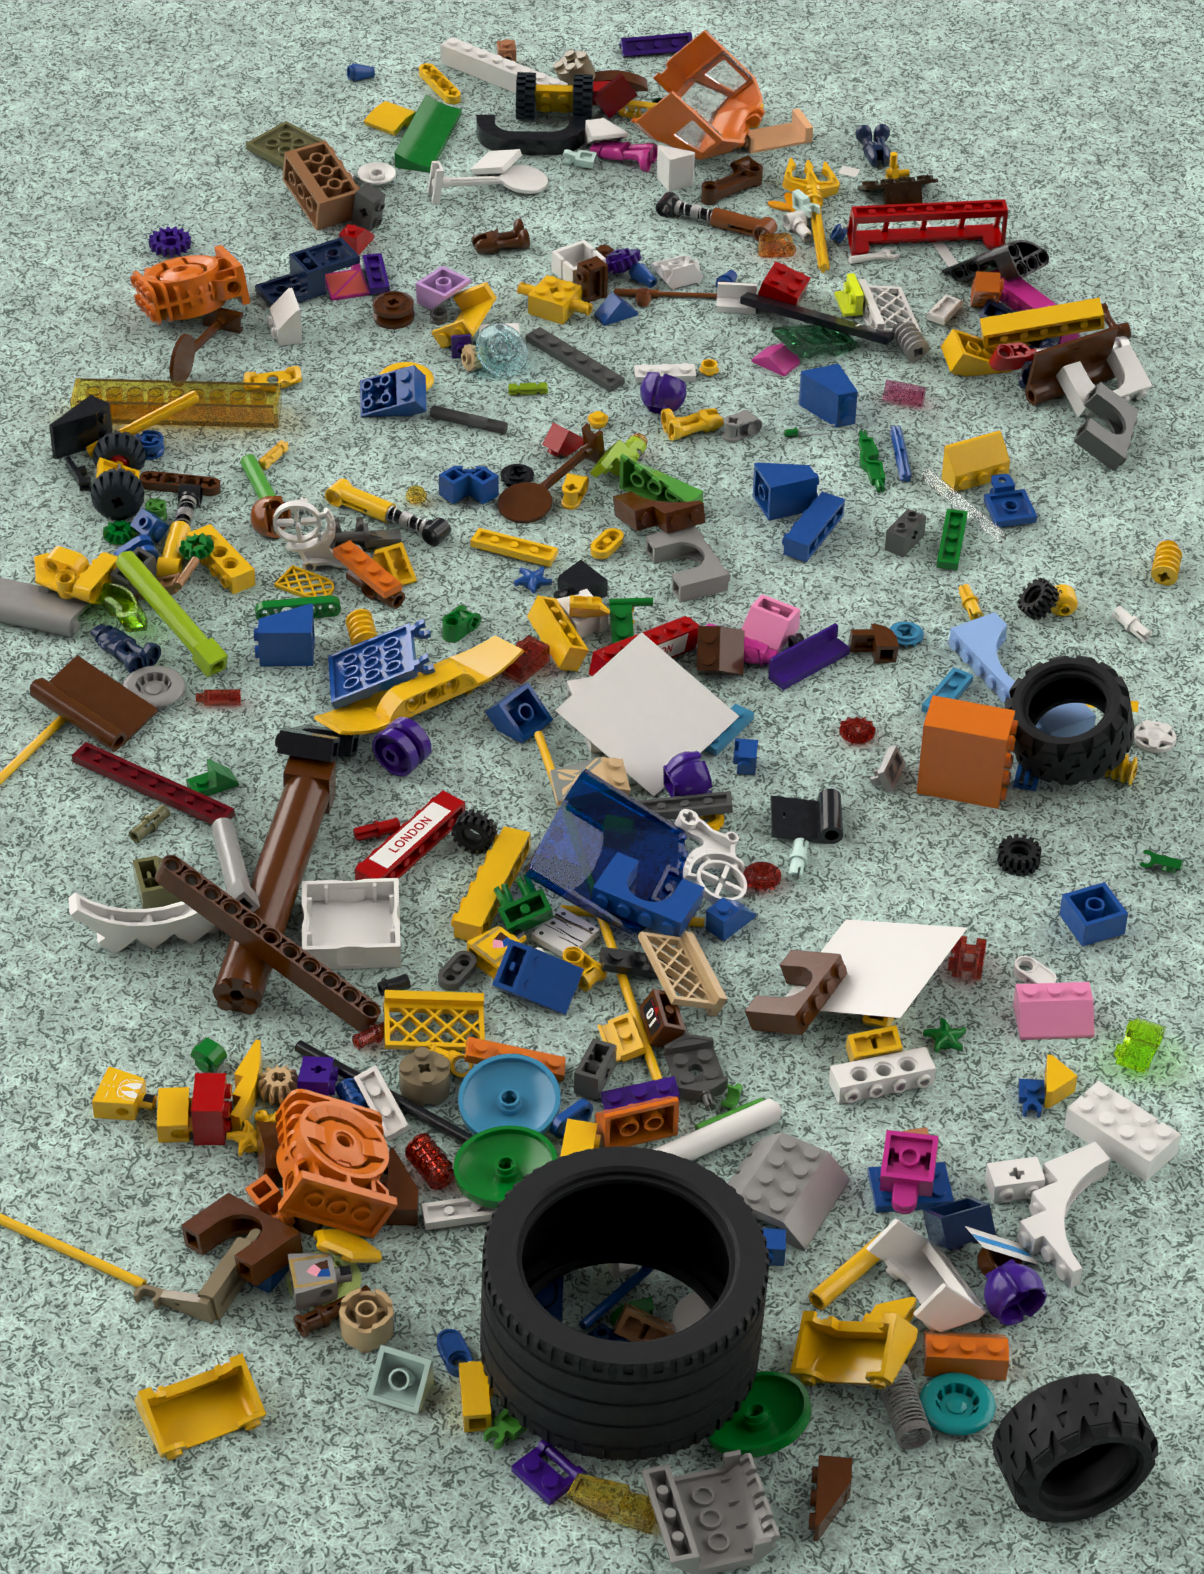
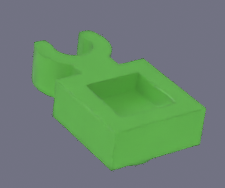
[484,1409,527,1450]

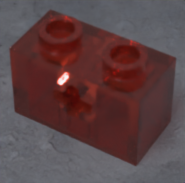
[501,635,550,684]

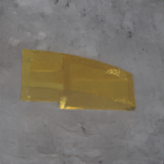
[567,1473,657,1534]

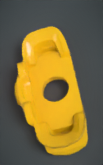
[243,366,302,391]

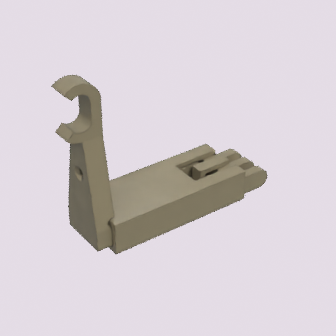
[133,1229,261,1323]

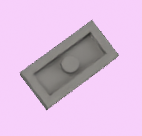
[870,745,906,792]

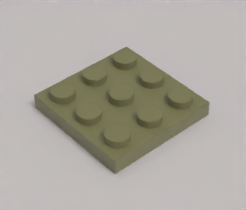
[246,121,323,169]

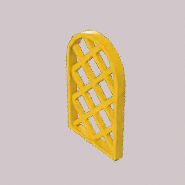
[274,565,334,597]

